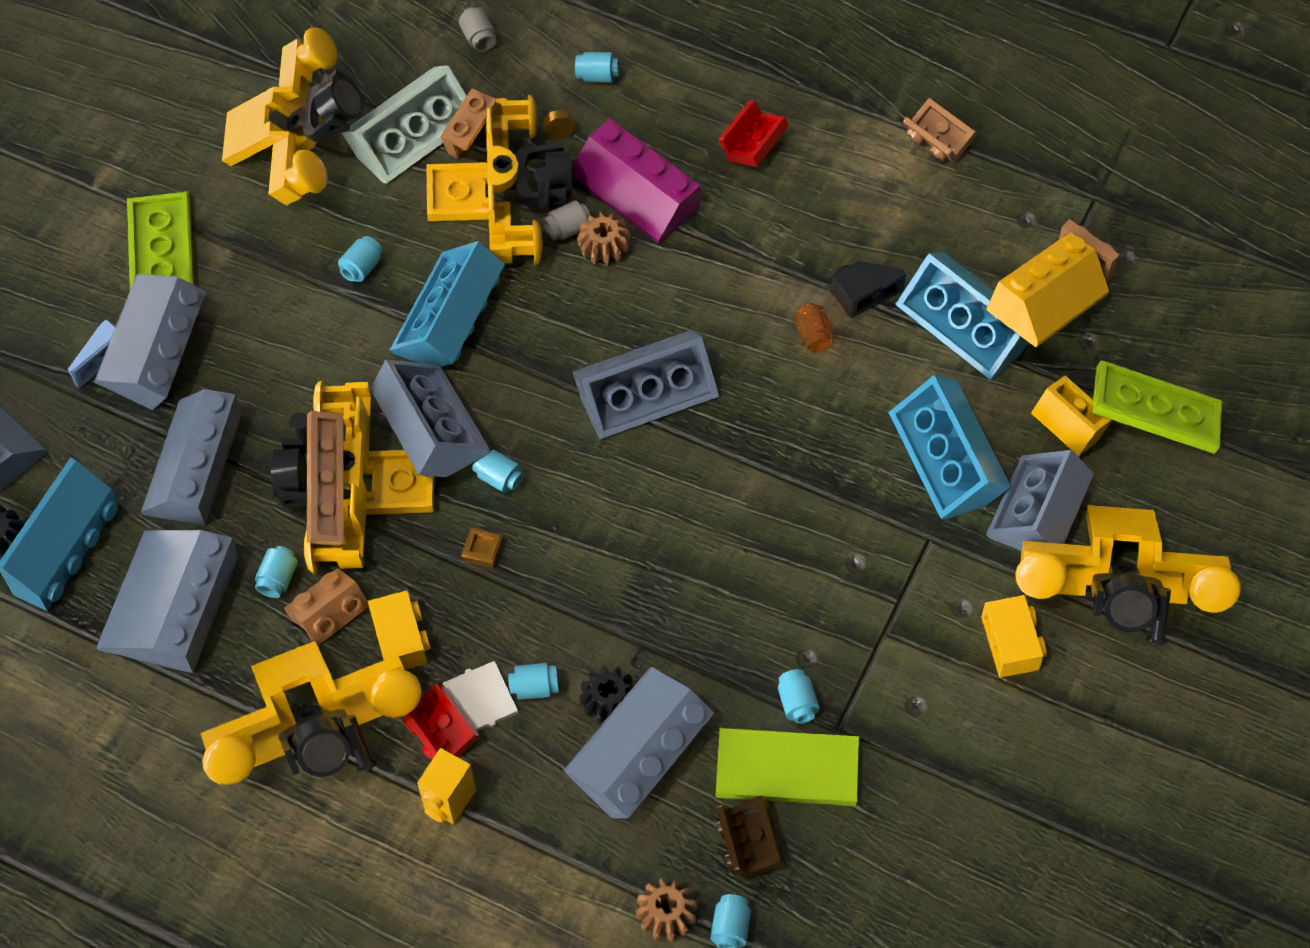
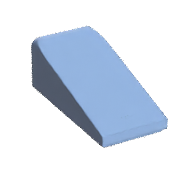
[68,320,115,388]

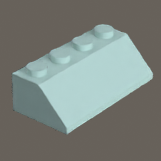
[342,66,466,184]

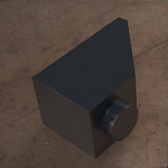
[831,261,906,318]

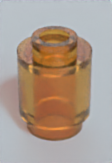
[794,303,833,352]

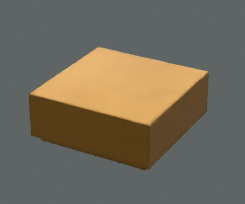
[461,528,503,569]

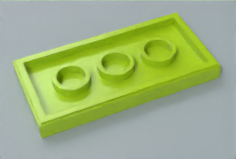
[127,191,194,289]
[1092,360,1222,454]
[716,728,859,806]

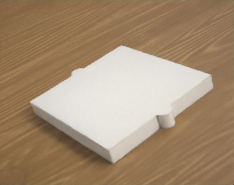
[443,661,518,731]

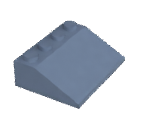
[96,530,239,673]

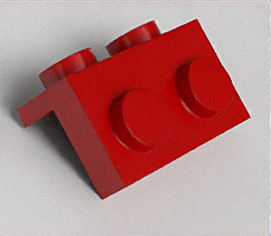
[719,100,789,167]
[403,683,481,760]

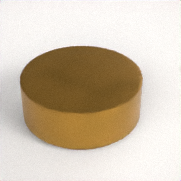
[543,110,575,139]

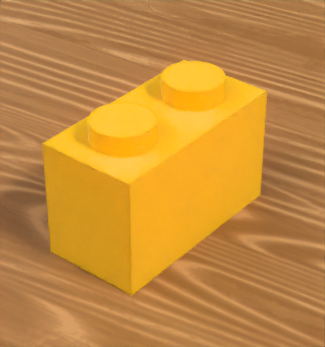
[1031,376,1112,456]
[368,590,431,670]
[981,595,1046,678]
[417,748,476,825]

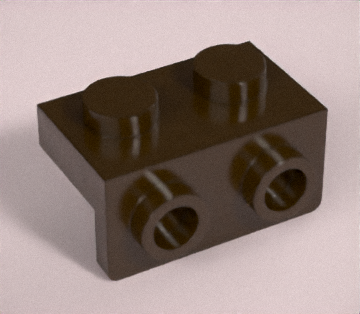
[716,795,786,879]

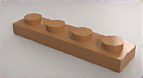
[307,410,344,546]

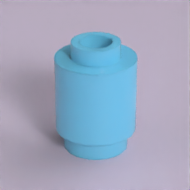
[575,52,620,82]
[338,236,383,282]
[472,450,523,493]
[255,546,298,598]
[508,663,559,700]
[777,669,820,724]
[710,894,751,948]

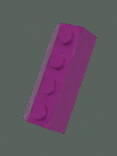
[571,119,700,244]

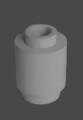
[459,7,496,52]
[543,200,590,241]

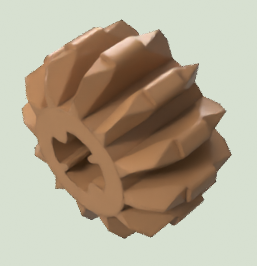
[577,212,630,266]
[636,878,697,941]

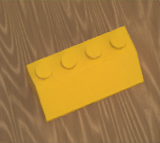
[986,232,1109,347]

